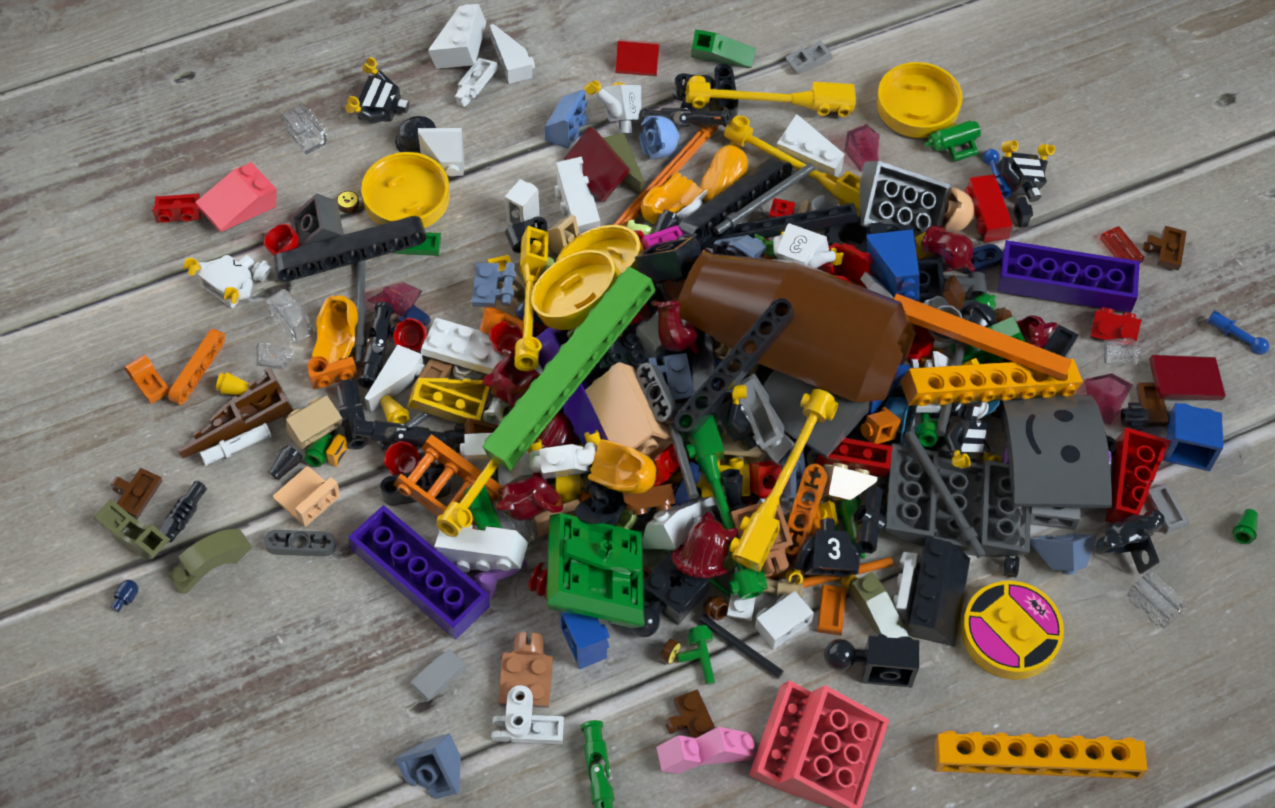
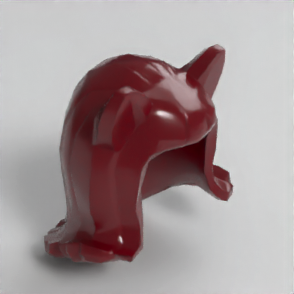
[921,226,975,272]
[651,300,699,354]
[999,315,1057,362]
[482,349,541,406]
[533,412,579,449]
[496,473,563,521]
[671,512,738,578]

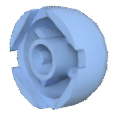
[639,116,679,159]

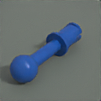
[983,149,1012,199]
[1207,310,1269,355]

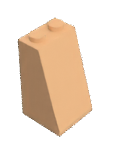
[585,362,673,461]

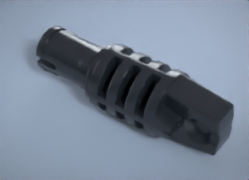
[160,480,207,542]

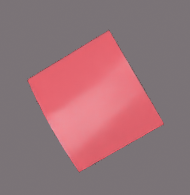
[749,680,889,808]

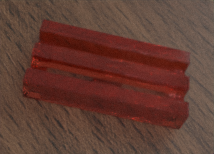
[1100,226,1145,263]

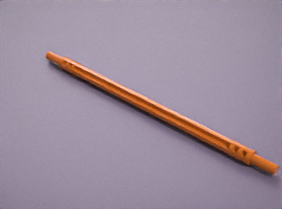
[613,107,725,227]

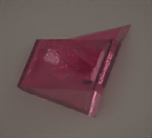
[844,123,880,172]
[366,282,422,316]
[1085,373,1133,425]

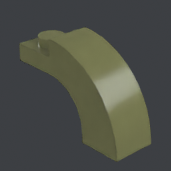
[93,499,170,559]
[168,529,252,594]

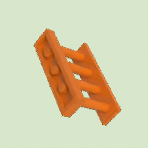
[394,434,503,530]

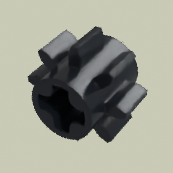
[1120,403,1148,431]
[449,423,465,453]

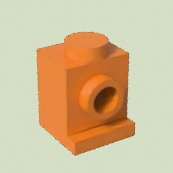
[861,407,901,444]

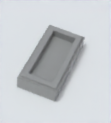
[1146,483,1189,534]

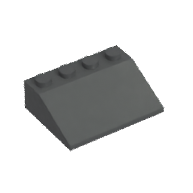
[860,161,951,238]
[763,370,870,458]

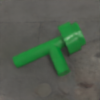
[915,412,950,447]
[678,625,715,685]

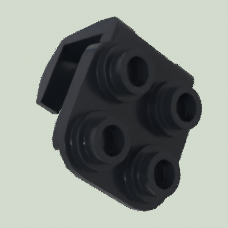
[590,334,647,381]

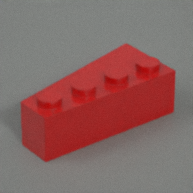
[1105,427,1171,523]

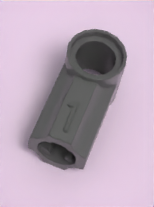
[944,272,987,300]

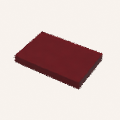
[564,126,631,202]
[1149,355,1226,400]

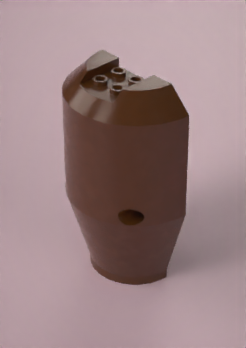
[678,251,915,402]

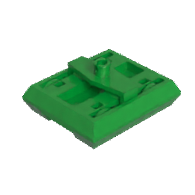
[547,513,644,628]

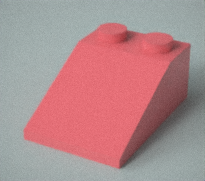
[196,162,277,232]

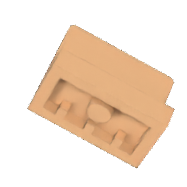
[273,466,341,527]

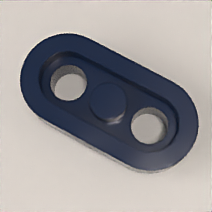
[961,244,1002,273]
[674,462,702,506]

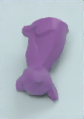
[474,558,527,599]

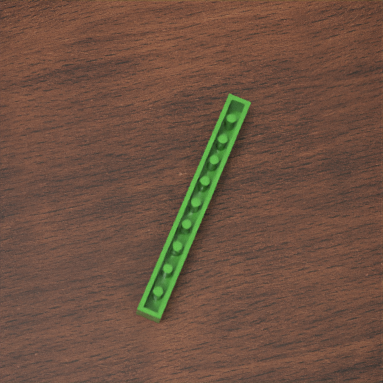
[482,267,655,471]

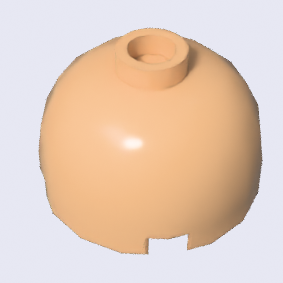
[941,187,974,232]

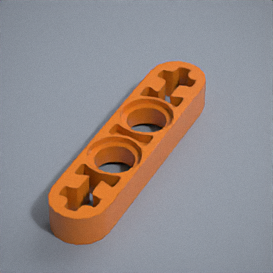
[168,329,226,405]
[785,464,827,557]

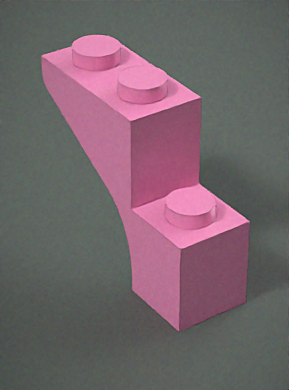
[656,727,756,774]

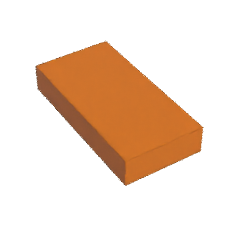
[817,584,847,636]

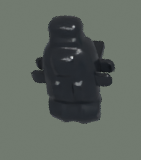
[1096,510,1165,574]

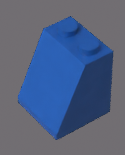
[867,229,919,301]
[1163,403,1224,471]

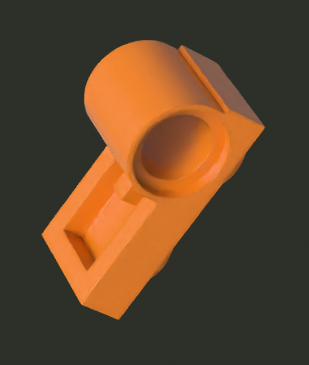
[479,307,524,335]
[124,354,170,404]
[308,356,357,389]

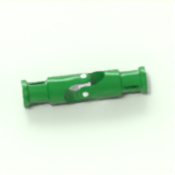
[580,720,615,808]

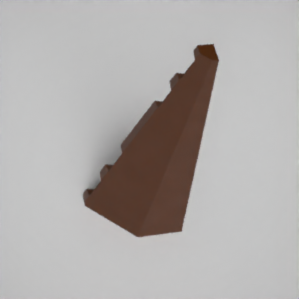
[177,367,294,458]

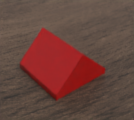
[615,39,660,77]

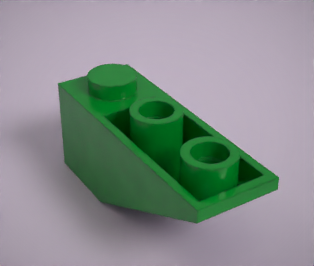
[691,29,756,68]

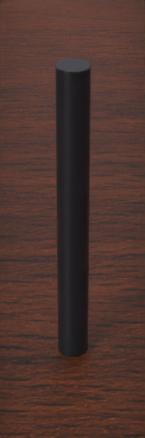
[698,614,784,679]

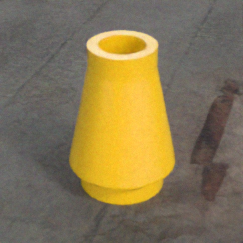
[216,372,249,395]
[380,395,409,428]

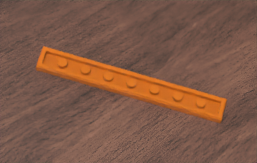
[894,294,1072,381]

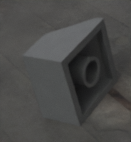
[290,193,344,248]

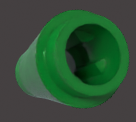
[304,433,333,467]
[1232,509,1258,544]

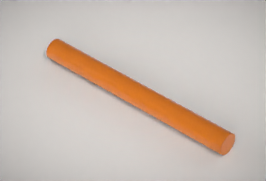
[802,557,893,588]

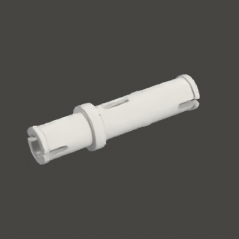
[199,423,272,466]

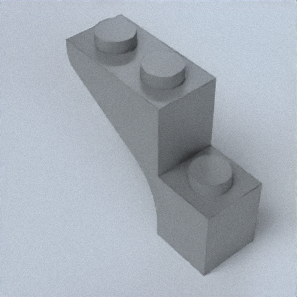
[738,374,784,450]

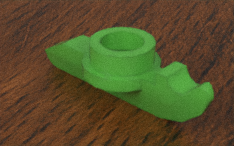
[755,234,778,259]

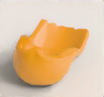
[700,145,748,202]
[641,172,704,225]
[311,295,358,363]
[588,439,656,494]

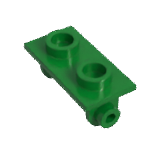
[464,485,502,531]

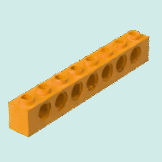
[900,359,1083,406]
[934,731,1147,779]

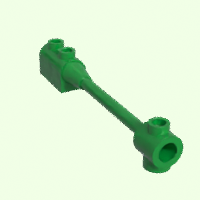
[680,407,768,600]

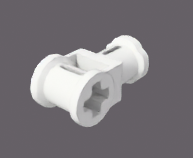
[483,390,510,425]

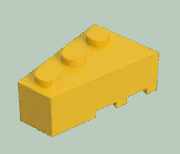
[407,378,490,424]

